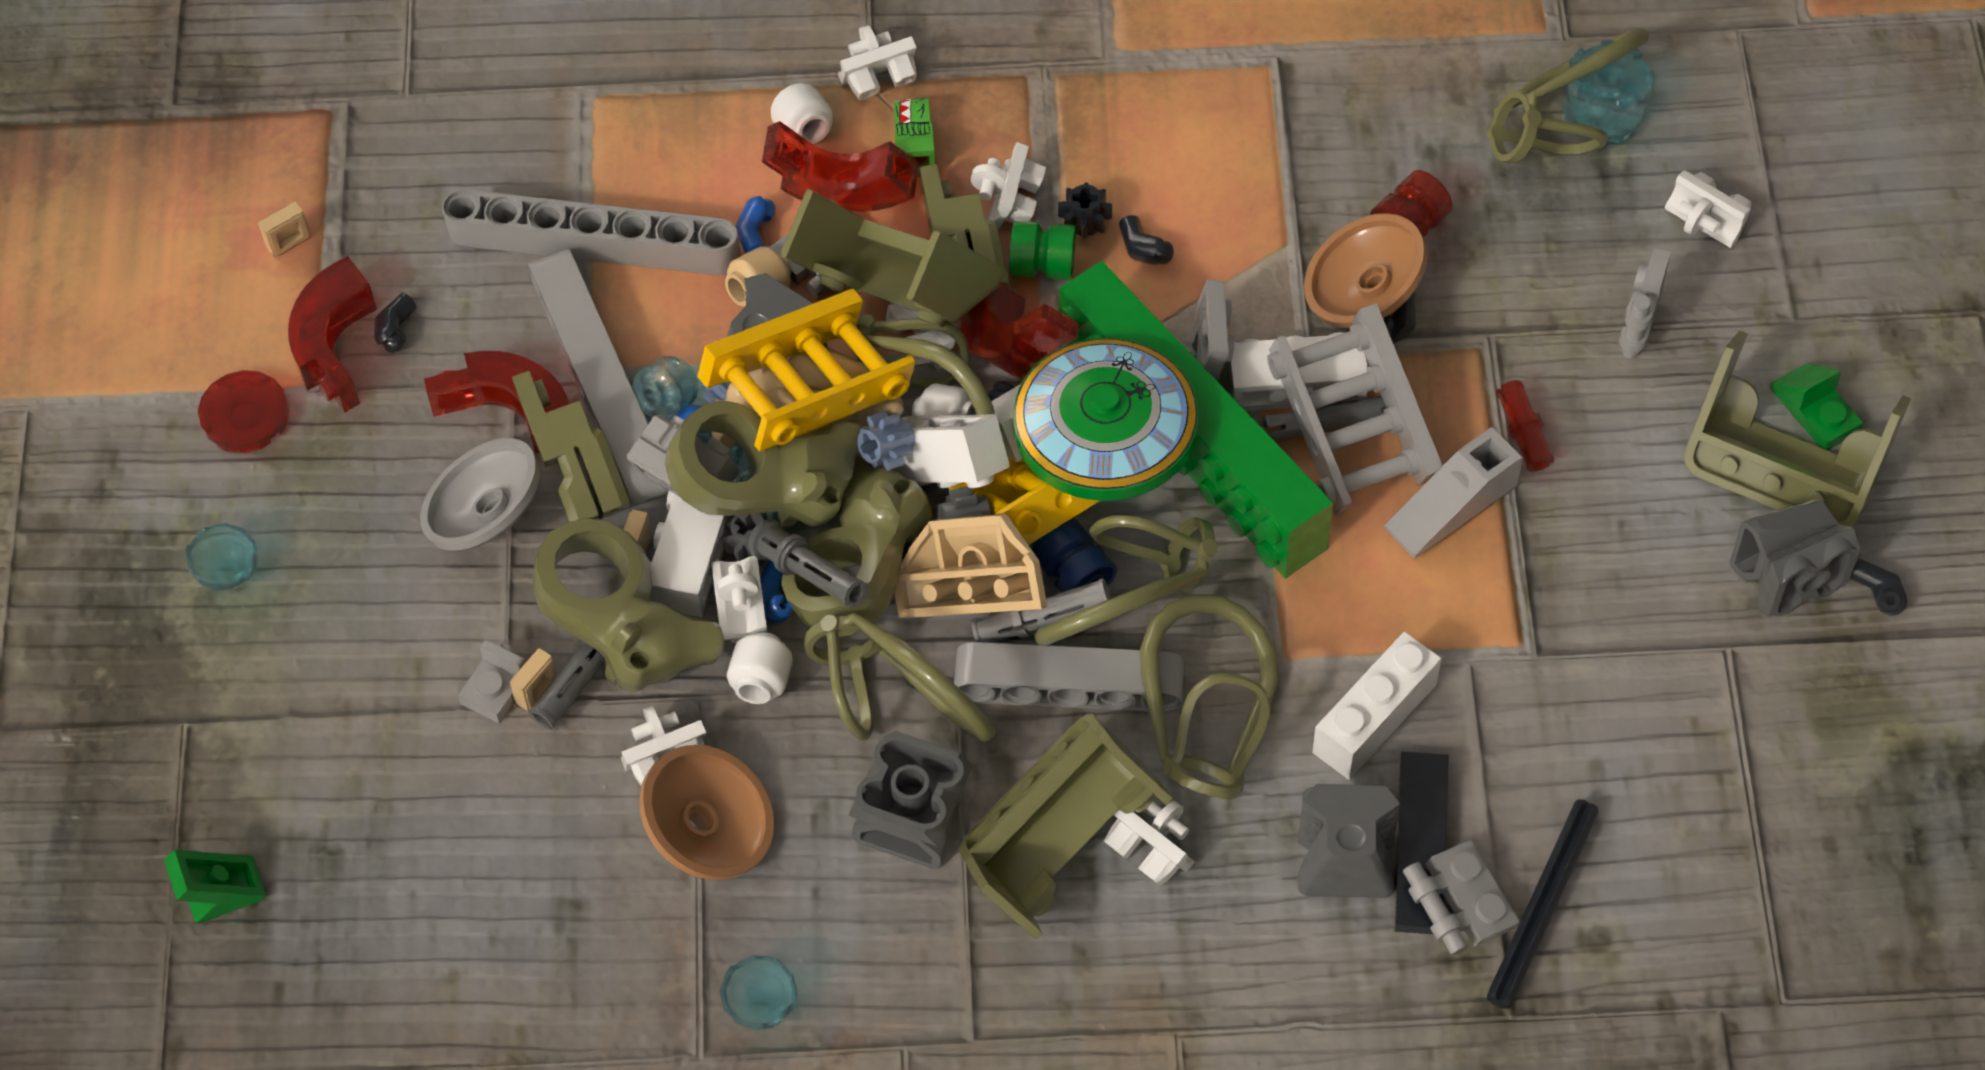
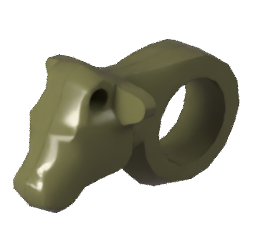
[665,399,861,527]
[781,454,933,637]
[532,518,725,693]

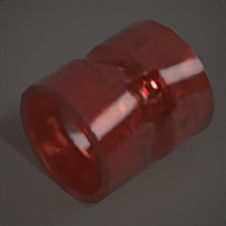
[1370,170,1453,237]

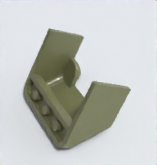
[780,189,1006,328]
[1684,330,1911,527]
[959,714,1173,940]

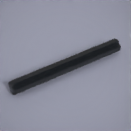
[1487,799,1599,1009]

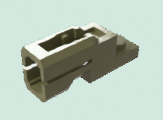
[920,164,1010,312]
[512,371,631,522]

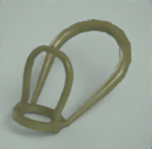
[1487,28,1649,164]
[856,314,995,418]
[1035,515,1218,646]
[1140,594,1279,799]
[804,612,995,742]

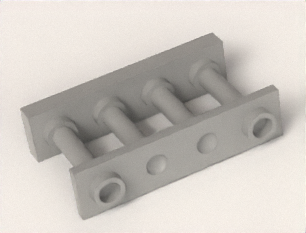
[1267,303,1443,516]

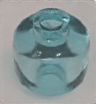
[632,356,699,419]

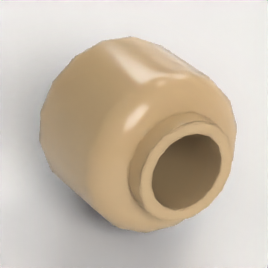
[725,246,791,307]

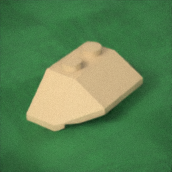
[894,514,1047,618]

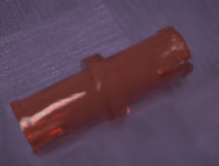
[1496,380,1555,472]

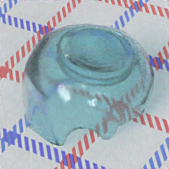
[185,523,259,592]
[720,955,798,1030]

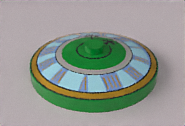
[1013,338,1198,501]

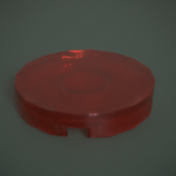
[198,370,290,453]

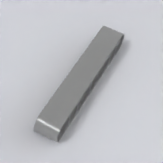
[442,189,741,275]
[527,249,669,507]

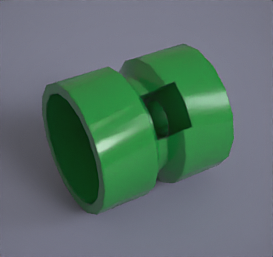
[1009,220,1076,282]

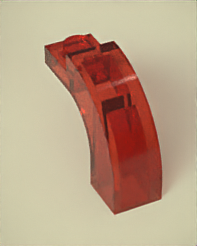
[762,121,920,212]
[288,256,377,412]
[961,284,1079,377]
[423,351,569,454]

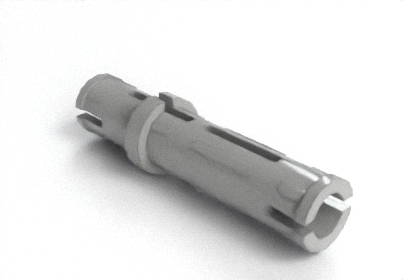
[971,578,1111,643]

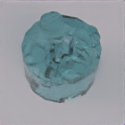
[1562,40,1654,143]

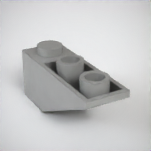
[1384,427,1523,559]

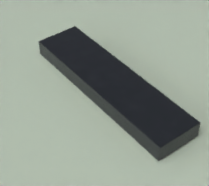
[1394,751,1449,935]

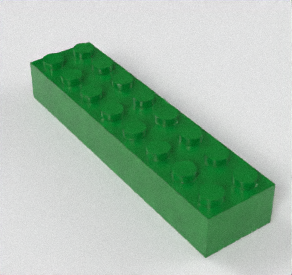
[1058,260,1333,579]

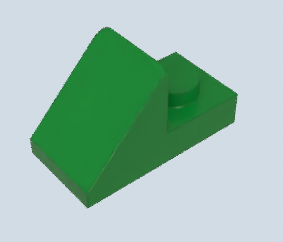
[1769,363,1863,450]
[164,849,266,923]

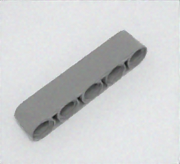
[954,642,1185,712]

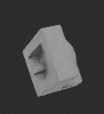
[458,640,525,724]

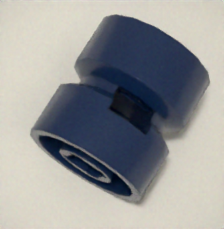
[1032,518,1117,592]

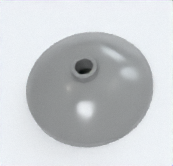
[420,438,540,551]

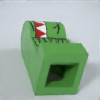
[894,98,935,179]

